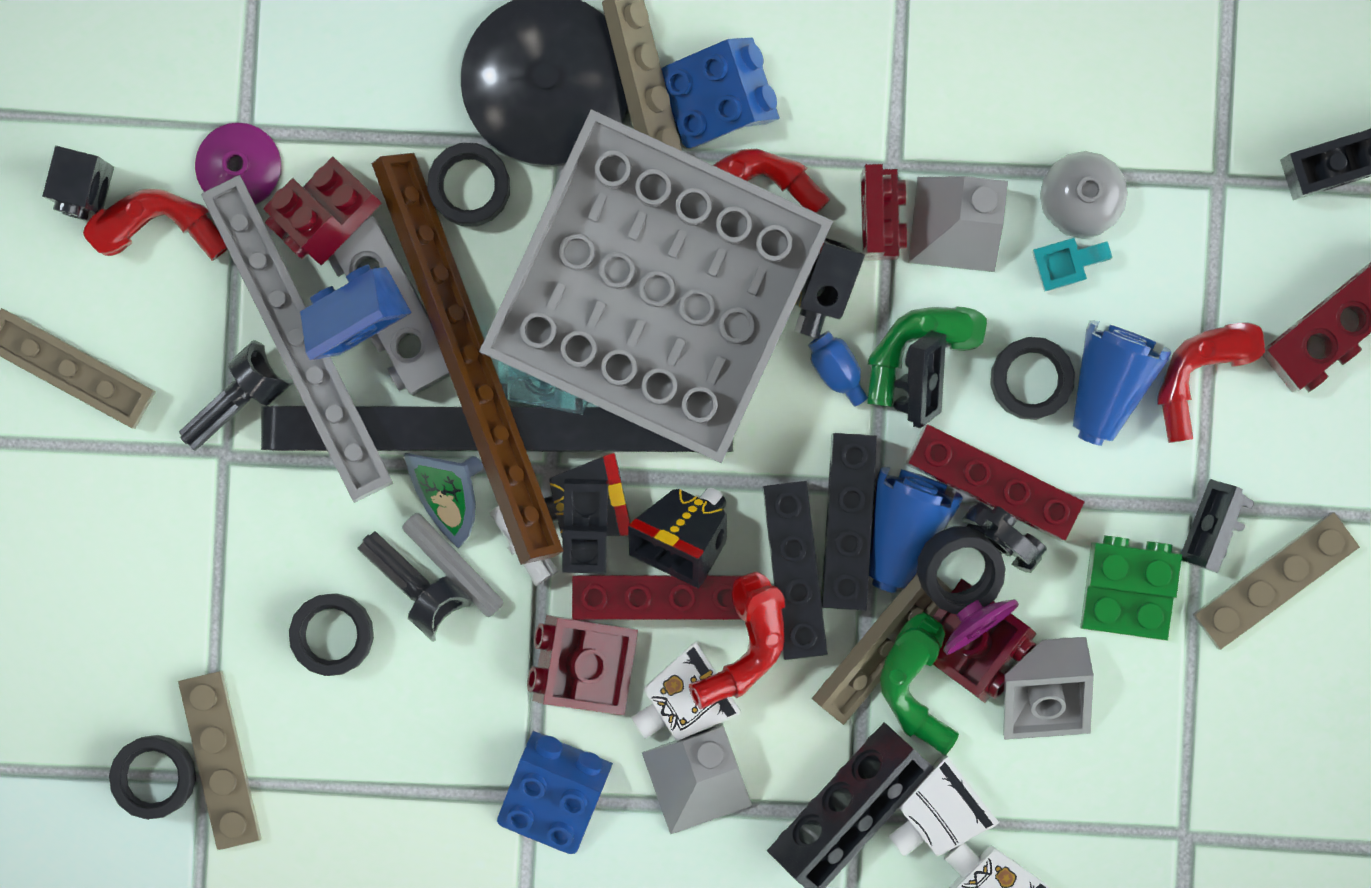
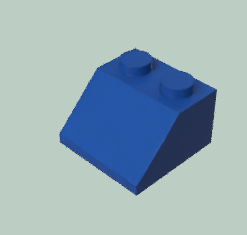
[300,264,412,360]

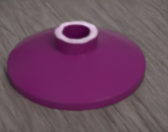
[195,123,281,205]
[943,599,1019,655]

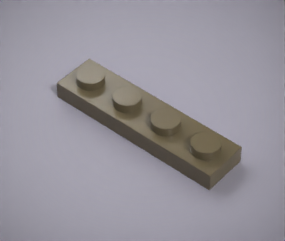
[602,0,682,151]
[0,308,156,429]
[1192,512,1360,650]
[811,573,952,725]
[178,670,262,851]

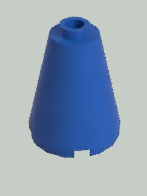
[1073,320,1171,446]
[869,467,963,593]

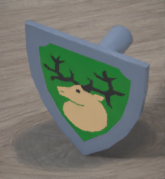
[404,453,483,548]

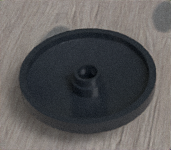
[461,0,629,167]

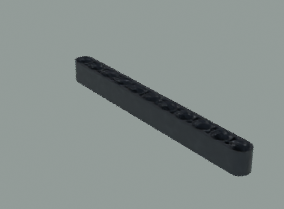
[261,406,733,452]

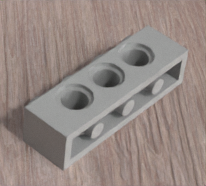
[328,216,450,396]

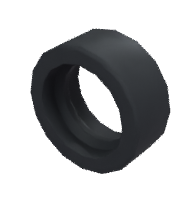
[427,143,510,227]
[990,337,1075,420]
[917,526,1006,614]
[289,593,374,676]
[109,735,196,820]

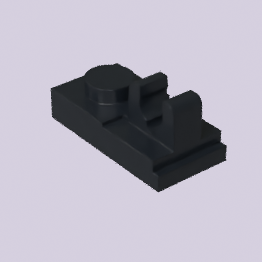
[893,330,946,429]
[1181,479,1254,573]

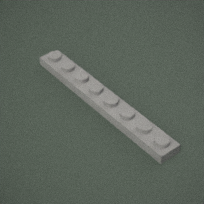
[201,175,394,503]

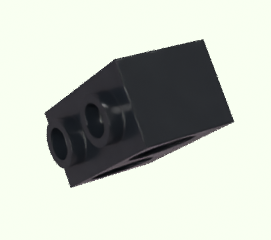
[42,145,115,221]

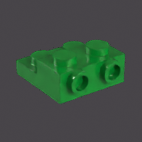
[1080,535,1182,641]

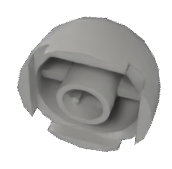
[1040,151,1128,239]

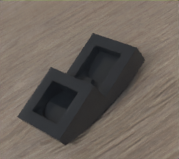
[562,479,609,574]

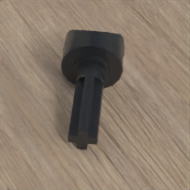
[179,340,293,451]
[357,531,472,642]

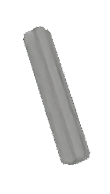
[402,513,504,617]

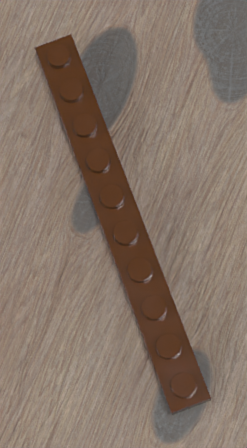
[371,153,564,565]

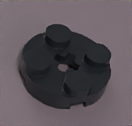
[962,502,1047,573]

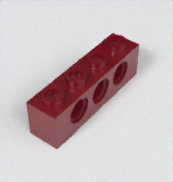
[1263,262,1371,393]
[905,424,1085,541]
[572,575,745,620]

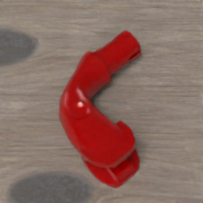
[713,148,831,213]
[83,189,228,261]
[1157,322,1265,443]
[689,571,785,710]

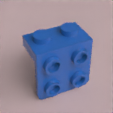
[661,37,780,148]
[497,731,613,854]

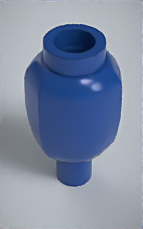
[808,331,868,407]

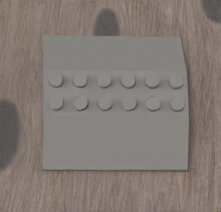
[479,110,833,464]

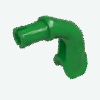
[867,306,987,407]
[880,612,959,756]

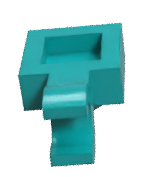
[1032,237,1113,292]

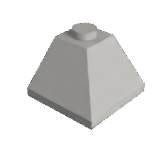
[908,176,1008,272]
[1003,637,1094,740]
[642,724,752,835]

